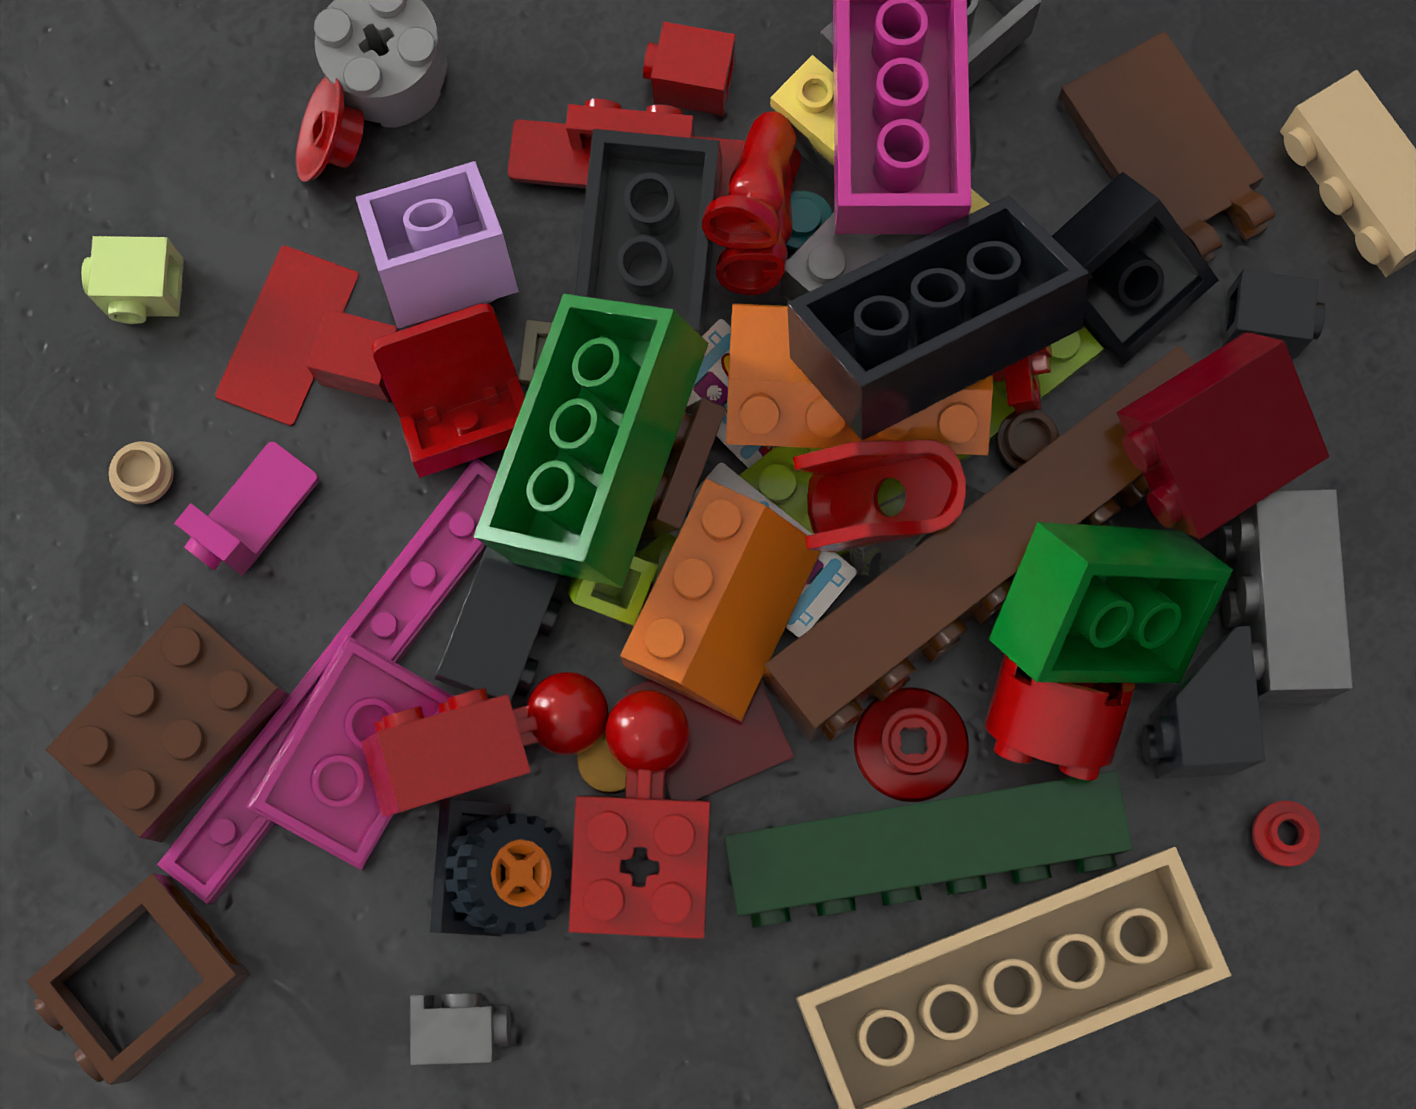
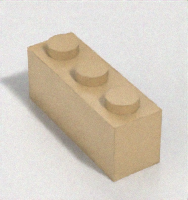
[1280,70,1416,277]

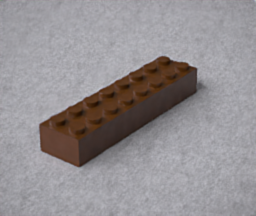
[763,345,1195,744]

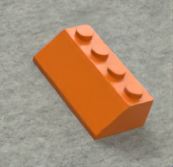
[726,303,993,456]

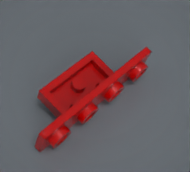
[507,99,745,198]

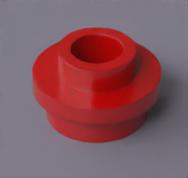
[1252,800,1320,867]

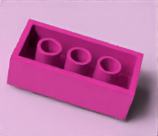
[833,0,971,234]

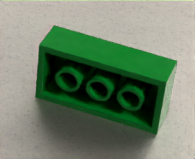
[473,294,709,588]

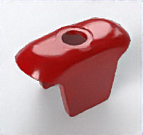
[793,440,966,552]

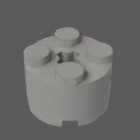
[314,0,448,127]

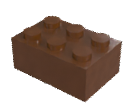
[45,603,290,843]

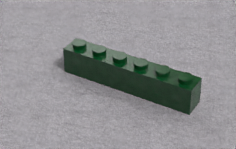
[724,770,1133,928]

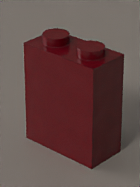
[1116,332,1330,539]

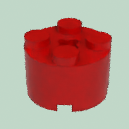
[985,654,1135,780]

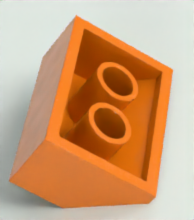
[620,478,821,722]

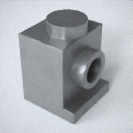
[410,993,511,1065]

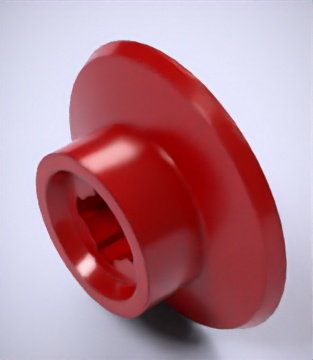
[296,77,364,182]
[854,687,969,802]

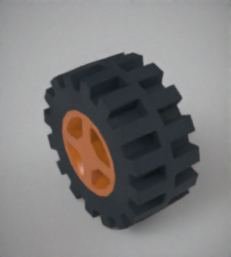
[445,813,572,934]

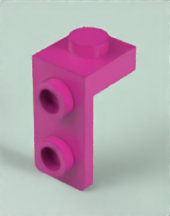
[174,442,319,577]

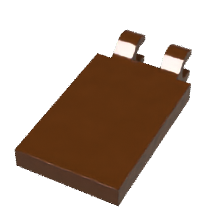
[1058,31,1276,263]

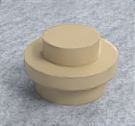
[109,441,174,504]

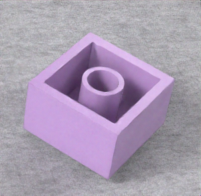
[355,161,519,329]

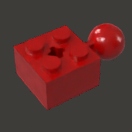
[361,672,609,817]
[569,690,711,939]

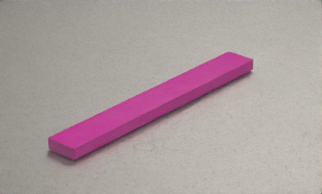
[157,458,497,905]

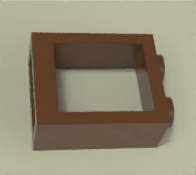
[26,873,251,1085]

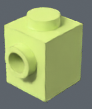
[81,236,184,324]

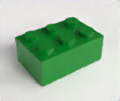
[989,522,1233,683]

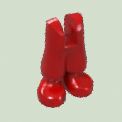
[702,111,801,296]

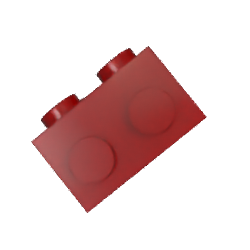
[371,303,525,478]

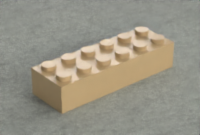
[795,847,1232,1109]

